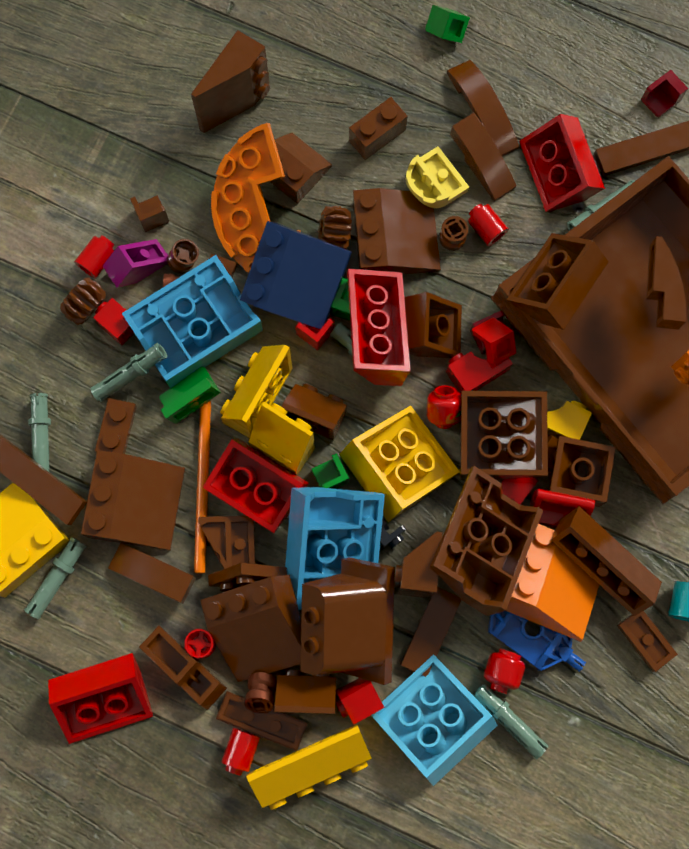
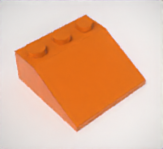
[506,524,599,642]

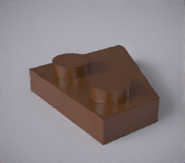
[198,516,255,569]
[208,563,287,592]

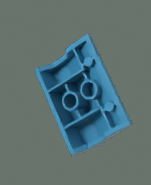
[122,255,263,388]
[285,487,385,610]

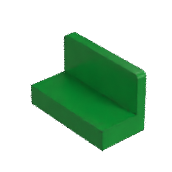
[159,366,221,424]

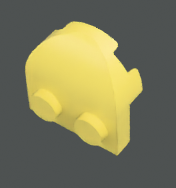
[405,146,469,208]

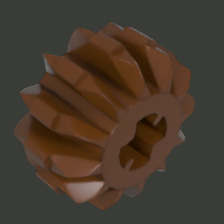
[318,206,352,249]
[60,277,106,325]

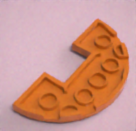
[211,123,301,273]

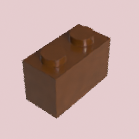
[349,97,408,160]

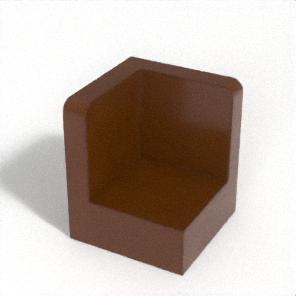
[130,195,169,232]

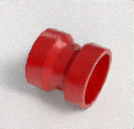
[184,629,216,659]

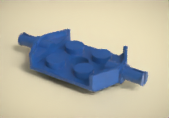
[488,611,586,672]

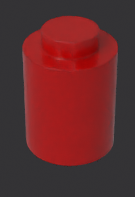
[468,204,509,247]
[74,235,115,279]
[221,728,260,776]

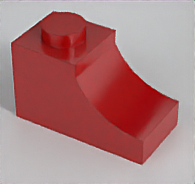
[446,351,513,394]

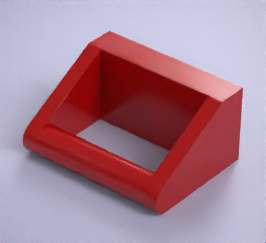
[530,488,595,527]

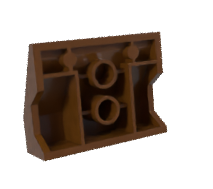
[431,466,543,616]

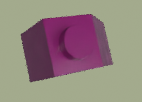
[103,239,168,288]

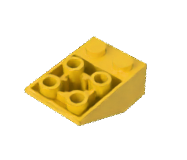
[249,402,315,475]

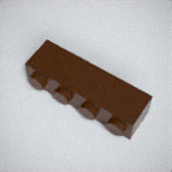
[551,506,662,616]

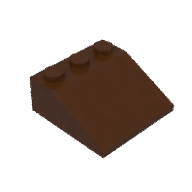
[191,30,270,133]
[353,188,441,275]
[460,391,548,480]
[81,450,185,551]
[200,575,301,682]

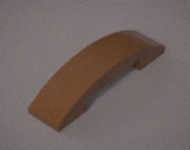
[447,60,519,156]

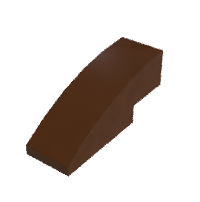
[450,113,517,202]
[646,236,686,330]
[108,543,196,604]
[139,625,227,710]

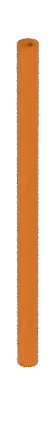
[194,400,211,574]

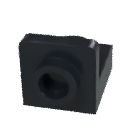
[380,519,406,550]

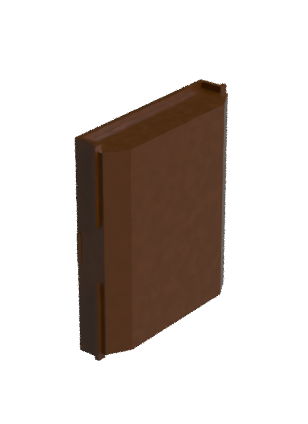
[490,156,689,504]

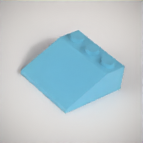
[371,654,498,786]

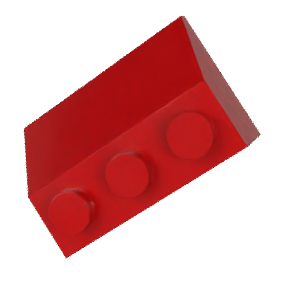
[519,114,605,212]
[202,439,309,533]
[48,653,153,744]

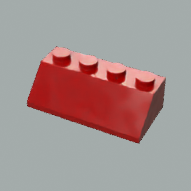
[347,269,410,386]

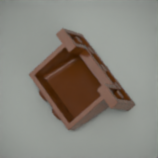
[301,557,395,685]

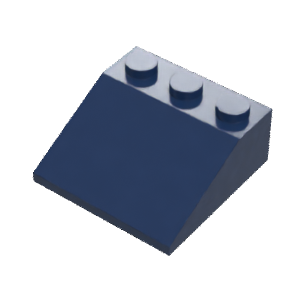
[240,221,352,329]

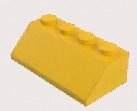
[246,724,372,810]

